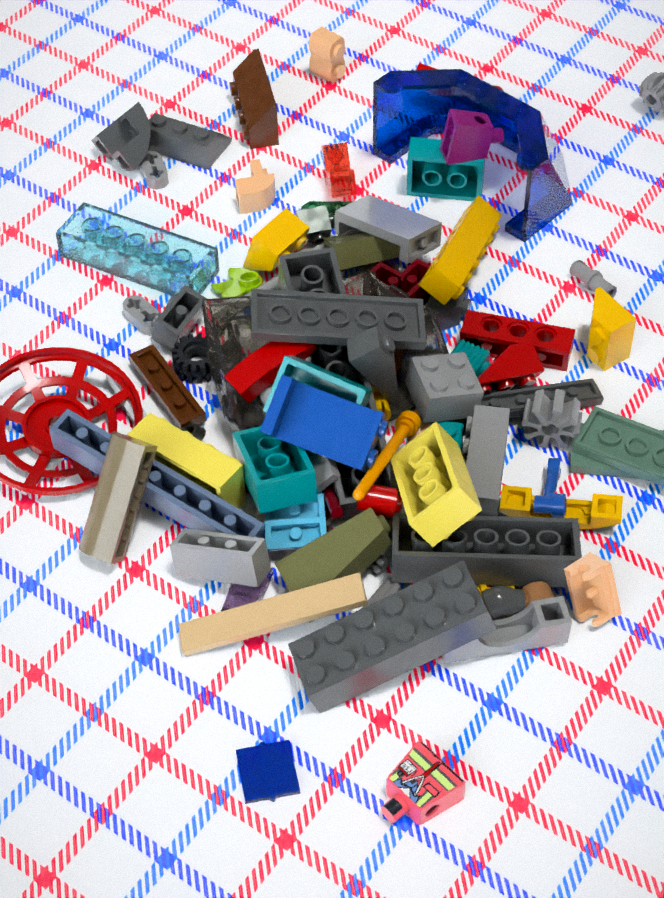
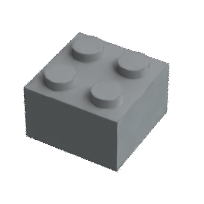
[405,352,484,423]

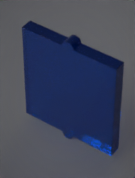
[235,740,300,804]

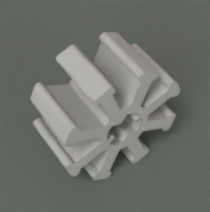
[521,389,583,448]

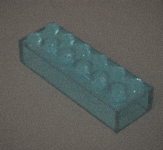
[55,202,220,296]

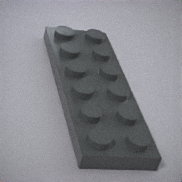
[250,289,427,350]

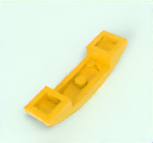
[499,485,623,530]

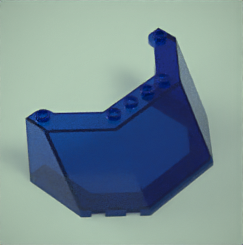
[373,69,572,242]

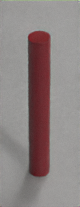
[321,484,343,518]

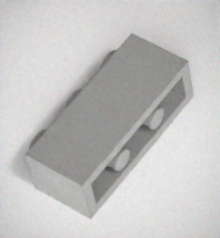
[169,528,271,587]

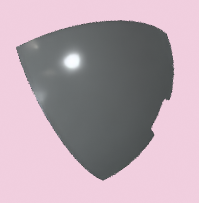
[91,102,150,171]

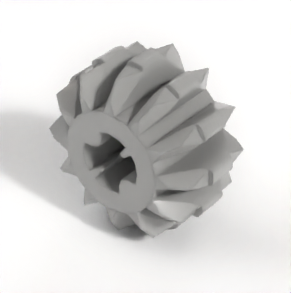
[639,71,664,114]

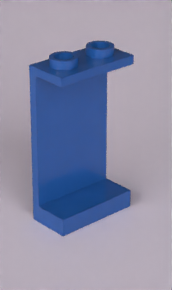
[260,374,389,472]

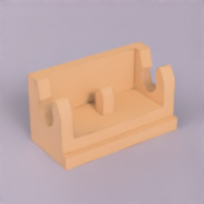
[564,552,622,627]

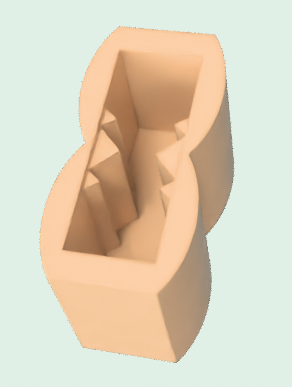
[309,26,346,83]

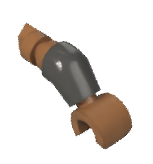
[481,581,554,618]

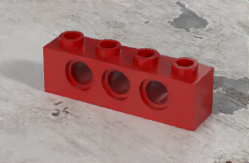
[460,310,575,371]

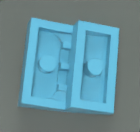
[265,493,327,551]

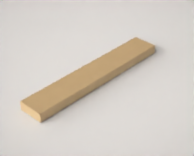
[178,572,368,656]

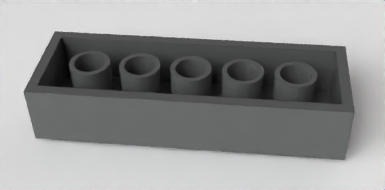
[391,513,582,588]
[288,560,497,713]

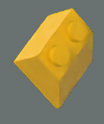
[243,208,310,271]
[586,287,636,371]

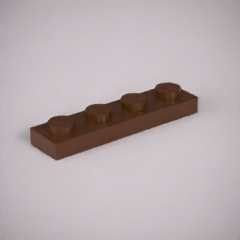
[129,344,207,429]

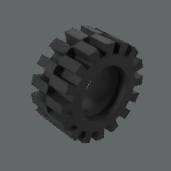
[172,333,223,384]

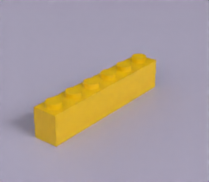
[419,195,502,305]

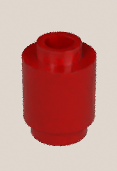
[356,484,402,518]

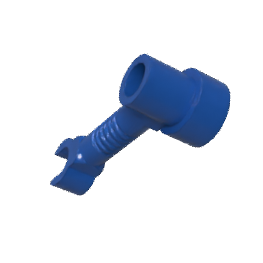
[534,458,567,518]

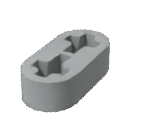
[140,151,169,190]
[122,295,159,336]

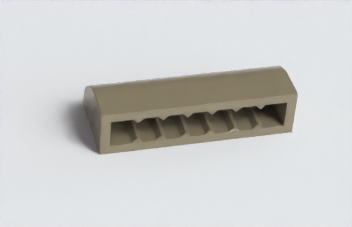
[79,431,158,564]

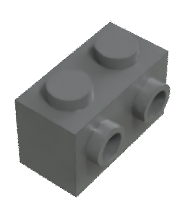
[151,285,207,351]

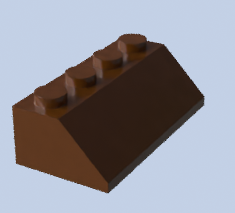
[229,48,279,149]

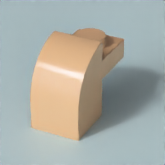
[235,159,276,214]

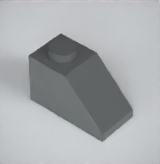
[424,287,471,336]

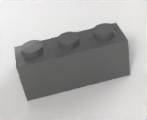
[148,113,232,170]

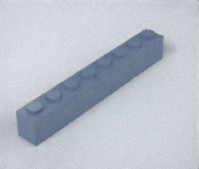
[49,408,264,538]

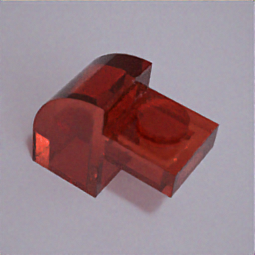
[321,142,357,198]

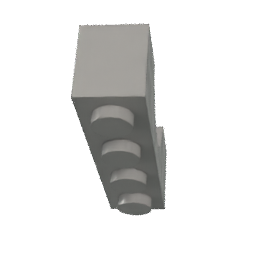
[442,596,572,664]

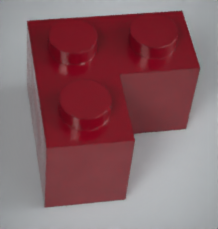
[364,258,431,306]

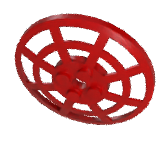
[0,347,143,496]

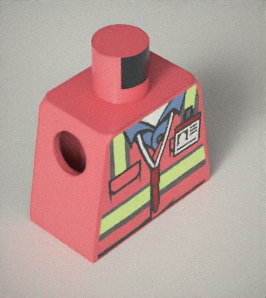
[381,740,466,825]

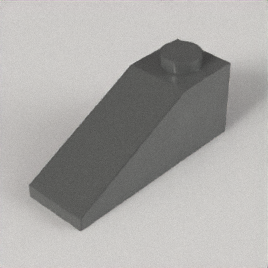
[347,325,400,407]

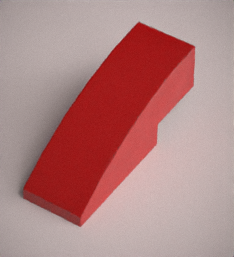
[224,341,317,404]

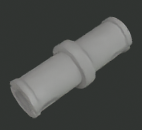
[569,260,617,298]

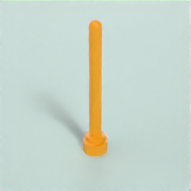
[353,410,421,501]

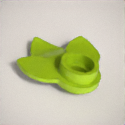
[211,268,263,299]

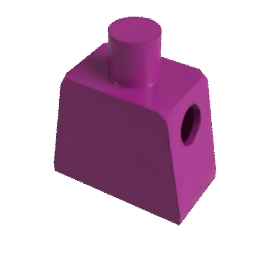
[440,109,504,165]

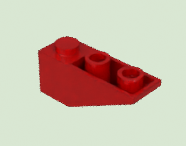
[477,341,545,394]

